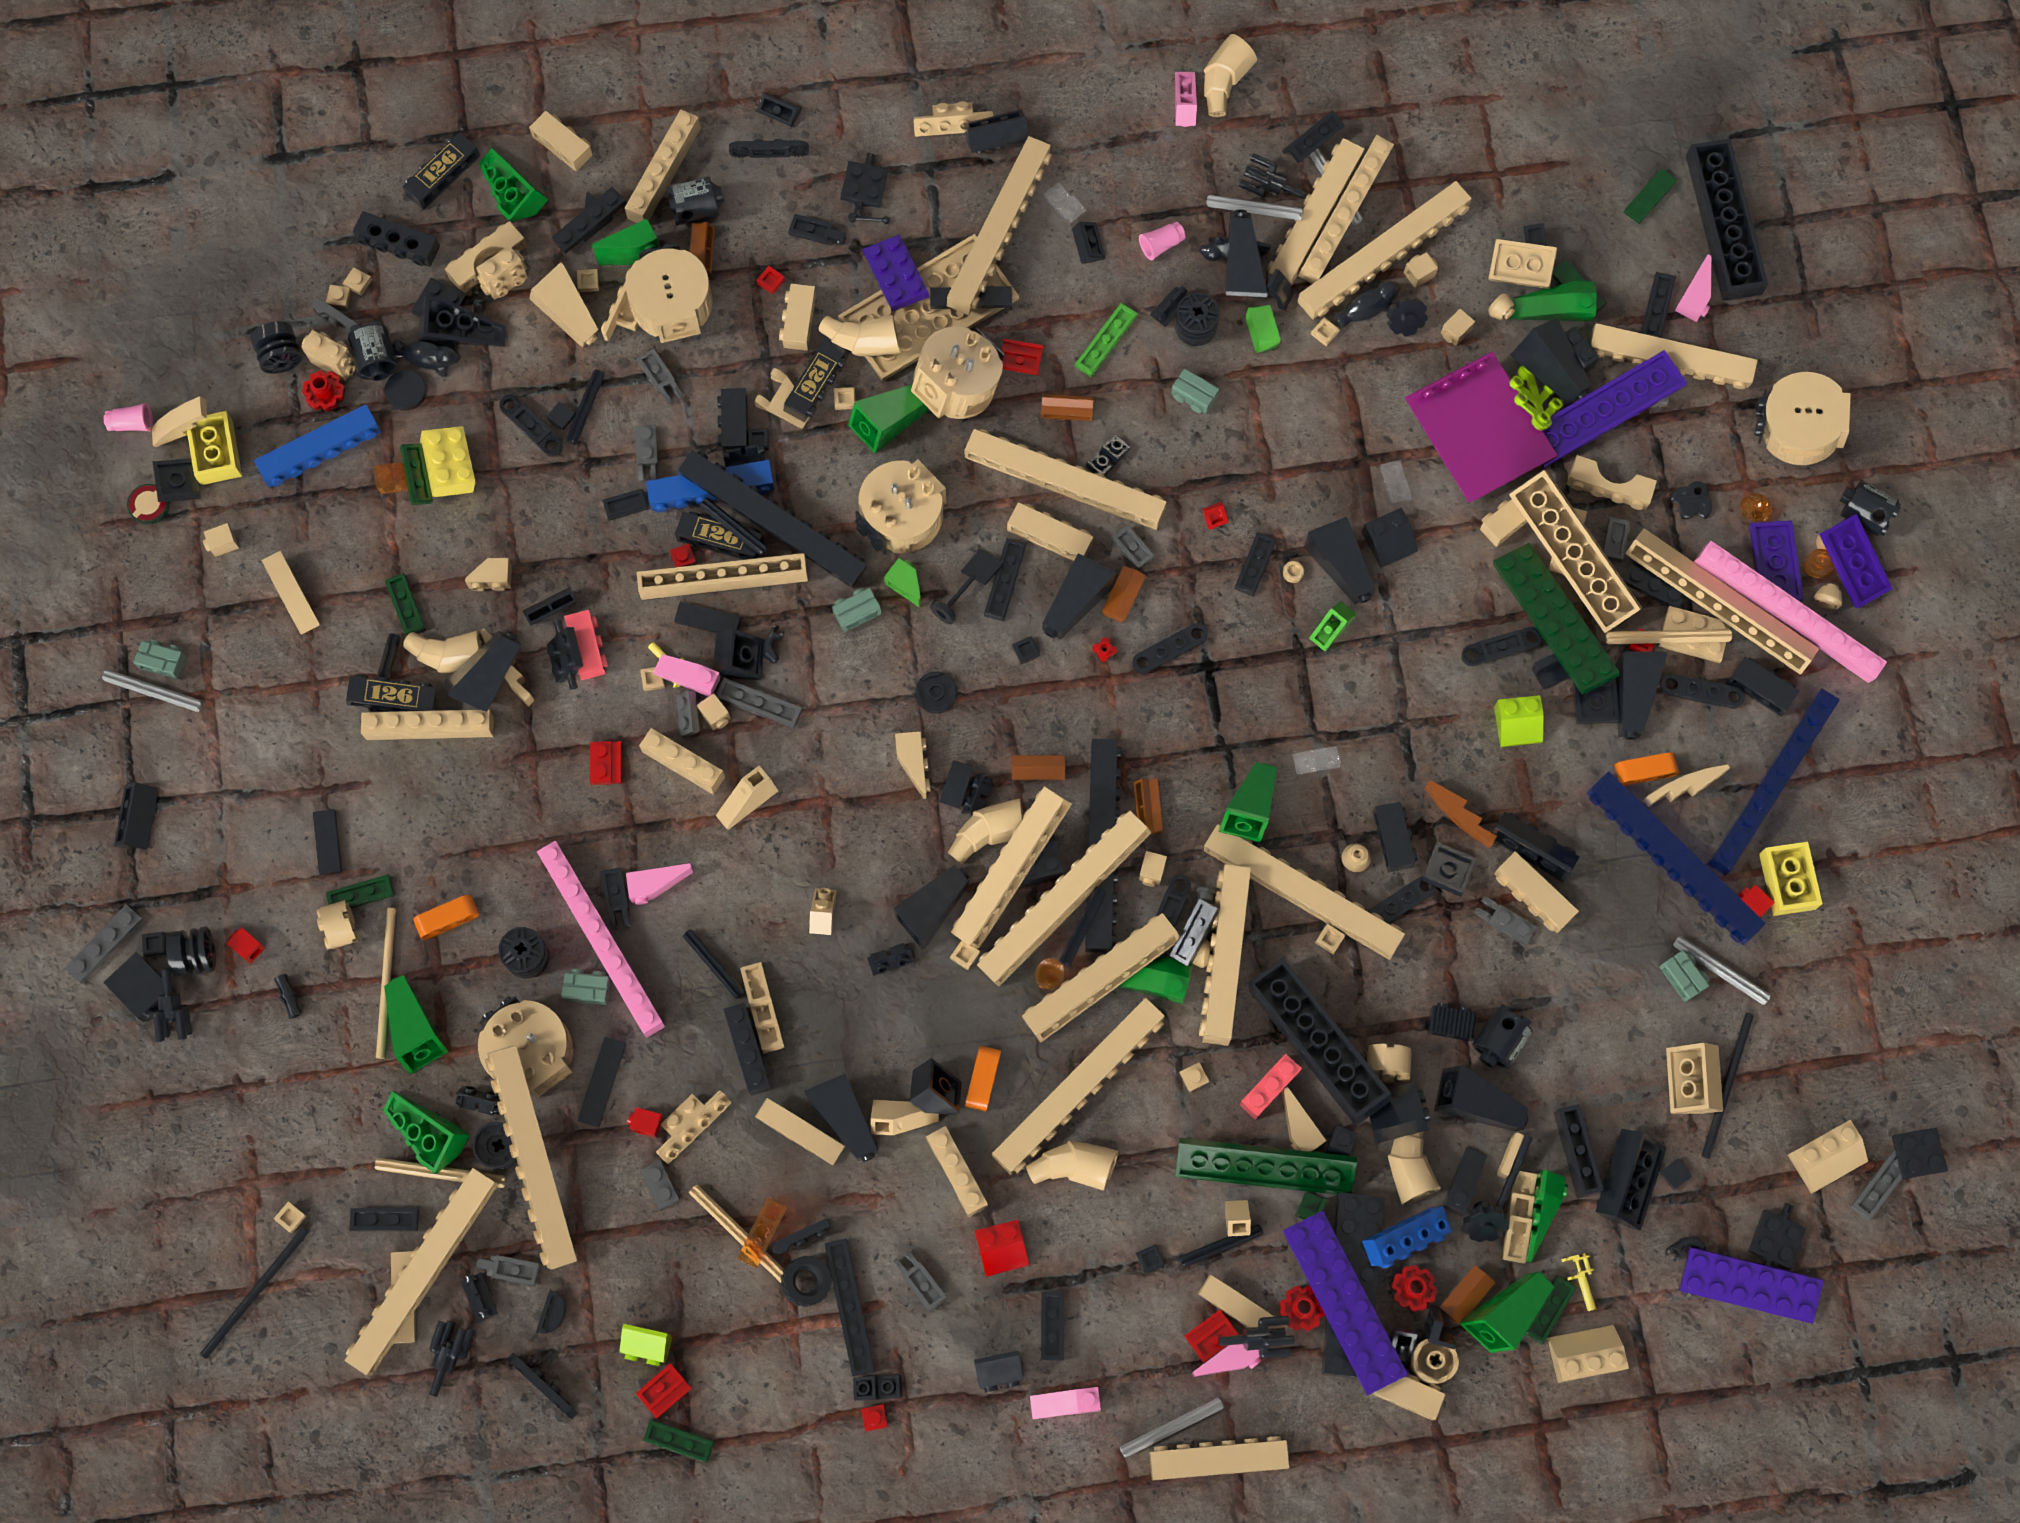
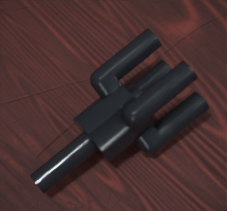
[1238,153,1306,199]
[153,968,192,1042]
[1218,1316,1295,1358]
[429,1320,476,1397]

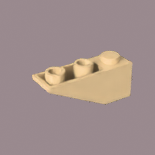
[895,731,930,799]
[716,766,778,830]
[871,1100,939,1135]

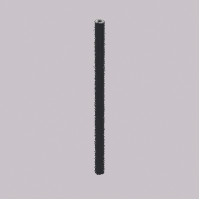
[1701,1013,1754,1159]
[200,1227,309,1359]

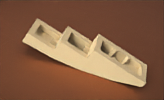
[152,396,207,447]
[262,551,320,635]
[481,628,534,707]
[1643,764,1730,808]
[740,962,785,1054]
[755,1098,845,1165]
[1502,1171,1537,1264]
[1198,1275,1288,1330]

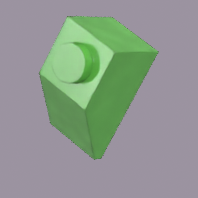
[884,558,921,607]
[1309,601,1357,651]

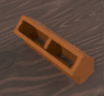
[690,222,715,274]
[1041,394,1094,421]
[1102,566,1146,623]
[1012,755,1065,780]
[1134,779,1163,834]
[1440,1265,1495,1325]

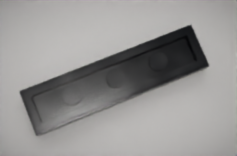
[1640,272,1676,338]
[930,286,1012,309]
[984,538,1027,622]
[577,1037,626,1128]

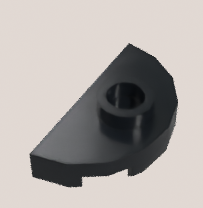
[536,1289,566,1334]

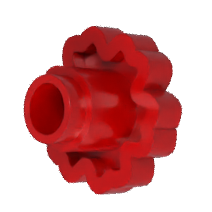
[302,370,346,412]
[1391,1265,1437,1312]
[1279,1286,1325,1331]

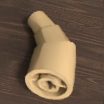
[1203,34,1257,117]
[819,315,900,356]
[403,630,485,674]
[947,799,1024,864]
[1388,1131,1441,1206]
[1026,1141,1118,1191]

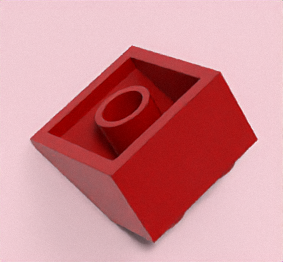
[975,1219,1029,1277]

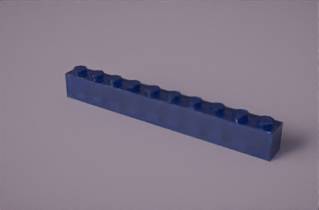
[1707,688,1840,876]
[1587,771,1766,945]

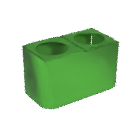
[1246,305,1281,353]

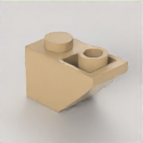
[465,558,512,591]
[809,888,837,935]

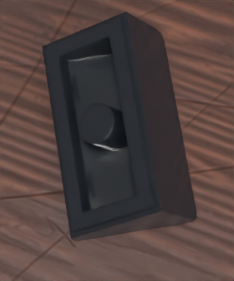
[756,93,802,127]
[1072,221,1105,264]

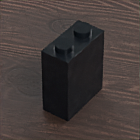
[103,952,177,1022]
[1370,1082,1431,1143]

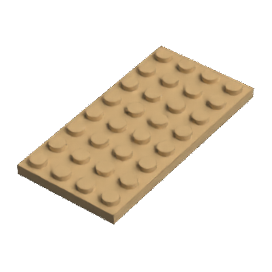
[838,234,1019,382]

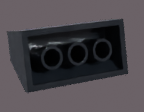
[1492,812,1580,883]
[1595,1129,1666,1231]

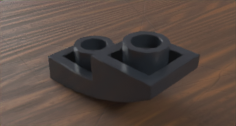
[1266,269,1294,311]
[1086,434,1130,476]
[939,760,973,809]
[853,1375,902,1401]

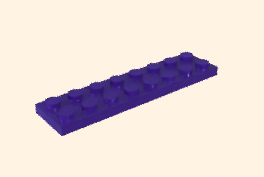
[1541,350,1687,469]
[1282,1211,1408,1396]

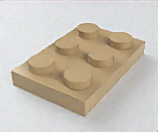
[1489,239,1557,289]
[1658,606,1730,663]

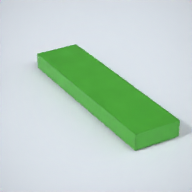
[1075,303,1138,378]

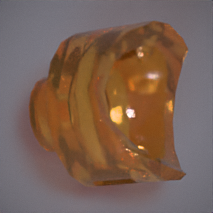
[1740,493,1773,523]
[1803,549,1835,578]
[1035,958,1065,990]

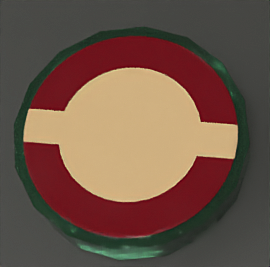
[127,484,170,525]

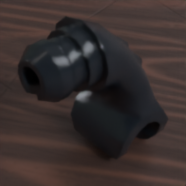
[763,625,785,664]
[1665,1236,1706,1261]

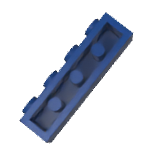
[1362,1206,1452,1268]

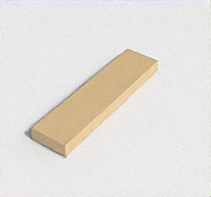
[391,1251,416,1344]

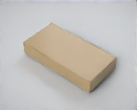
[1497,1132,1524,1179]

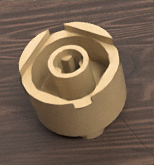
[317,900,359,950]
[1367,1044,1412,1083]
[1410,1339,1459,1385]

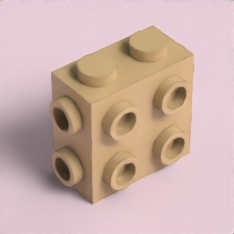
[476,245,528,300]
[301,330,356,381]

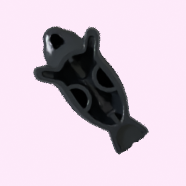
[1199,237,1271,261]
[1333,280,1400,328]
[392,339,460,378]

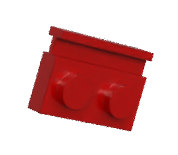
[1001,338,1044,376]
[590,741,622,785]
[1184,1309,1239,1363]
[635,1363,692,1419]

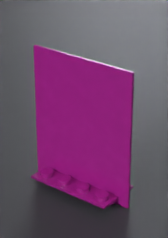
[1405,351,1557,503]

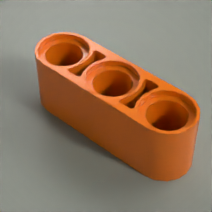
[1614,752,1679,786]
[413,894,480,940]
[965,1045,1001,1112]

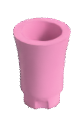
[1139,222,1186,260]
[104,403,153,432]

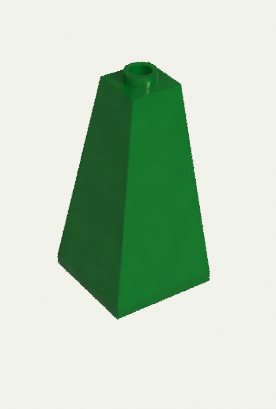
[848,384,929,454]
[1218,762,1277,842]
[384,975,448,1075]
[1459,1272,1554,1353]

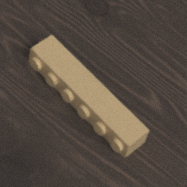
[625,109,701,223]
[361,710,494,740]
[1149,1436,1289,1480]

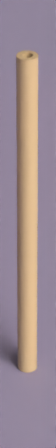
[376,908,396,1059]

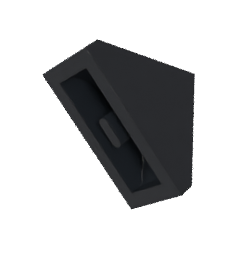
[1390,1328,1418,1369]

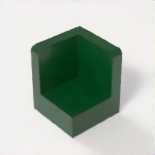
[1295,1192,1328,1220]

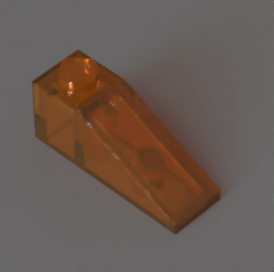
[373,463,408,494]
[737,1196,788,1268]

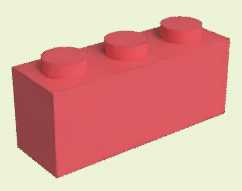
[564,610,608,680]
[1240,1054,1302,1120]

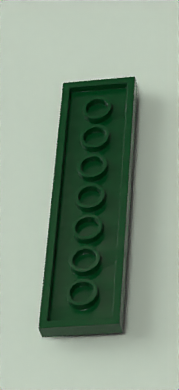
[1493,543,1620,695]
[1175,1138,1357,1195]

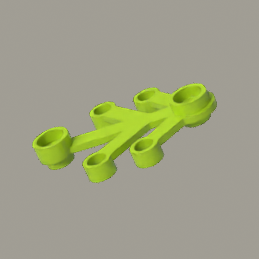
[1509,365,1563,430]

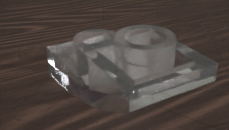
[1043,182,1086,224]
[1379,460,1412,504]
[1293,746,1341,775]

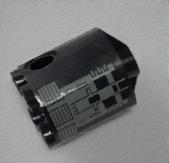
[666,176,724,226]
[348,320,398,381]
[1839,480,1901,536]
[1472,1004,1533,1069]

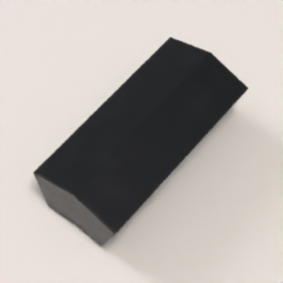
[523,587,577,626]

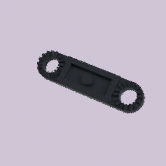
[729,139,809,158]
[499,394,563,457]
[1132,623,1208,675]
[1461,626,1543,666]
[1659,674,1745,709]
[1156,875,1191,955]
[1367,876,1437,924]
[507,1353,578,1420]

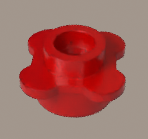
[1092,637,1117,662]

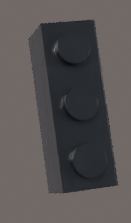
[964,109,1029,153]
[717,388,748,453]
[1727,657,1799,717]
[1373,802,1418,873]

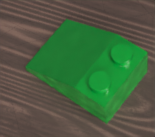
[591,219,660,266]

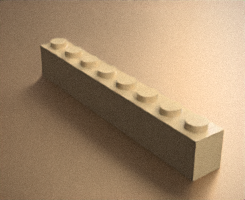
[1298,135,1394,284]
[1266,138,1365,286]
[1589,323,1758,389]
[637,553,808,600]
[951,786,1072,949]
[1022,913,1179,1043]

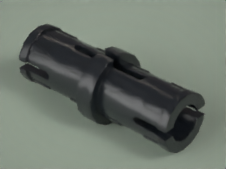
[274,974,303,1019]

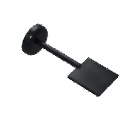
[930,549,1004,625]

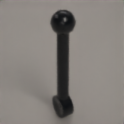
[848,213,890,224]

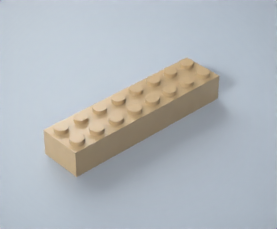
[1509,470,1642,633]
[1199,864,1251,1046]

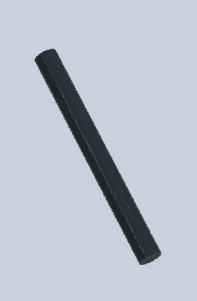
[1496,1135,1533,1211]

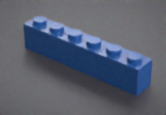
[254,404,381,488]
[646,460,775,512]

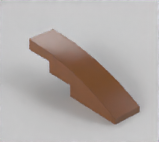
[1425,780,1497,848]

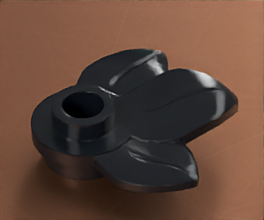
[1671,481,1712,520]

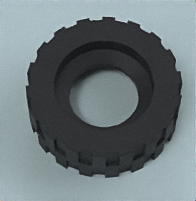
[780,1256,832,1307]

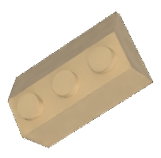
[1666,1043,1723,1114]
[1788,1120,1868,1194]
[1547,1325,1629,1383]

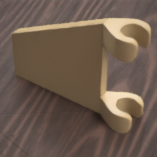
[755,368,810,430]

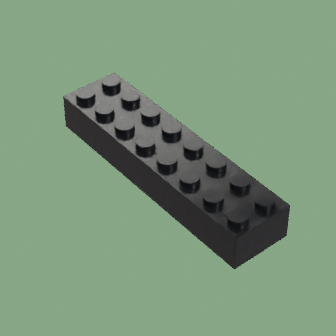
[1686,139,1768,301]
[1248,958,1391,1126]
[1321,1192,1384,1379]

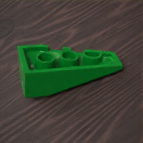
[479,148,549,222]
[1511,281,1596,321]
[1118,957,1193,1004]
[383,1091,469,1174]
[1525,1170,1568,1264]

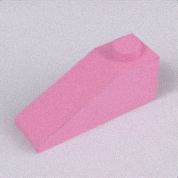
[1175,72,1197,127]
[1675,255,1711,322]
[653,654,720,697]
[626,863,693,905]
[1192,1344,1262,1377]
[1030,1387,1101,1419]

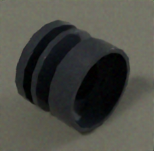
[1175,292,1220,346]
[250,321,303,374]
[166,926,216,977]
[499,927,550,979]
[472,1121,517,1170]

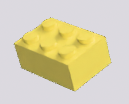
[187,411,242,485]
[420,426,475,498]
[1759,842,1822,916]

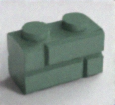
[1171,368,1220,414]
[832,588,881,633]
[134,639,187,679]
[1659,950,1710,1003]
[561,969,611,1005]

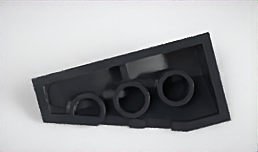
[418,295,506,347]

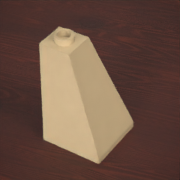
[530,262,598,348]

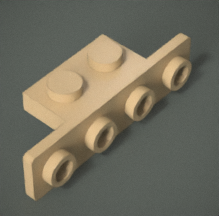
[914,101,994,137]
[601,268,639,341]
[656,1090,731,1164]

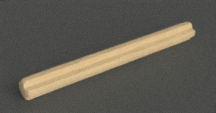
[1605,629,1732,644]
[375,1158,506,1188]
[689,1185,783,1283]

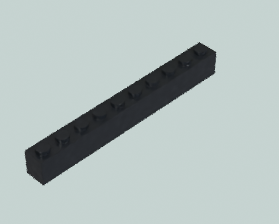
[678,450,867,588]
[1085,739,1121,953]

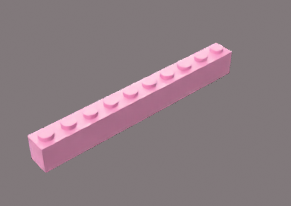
[1694,541,1887,683]
[537,841,665,1038]

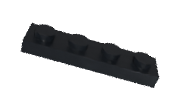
[551,187,626,254]

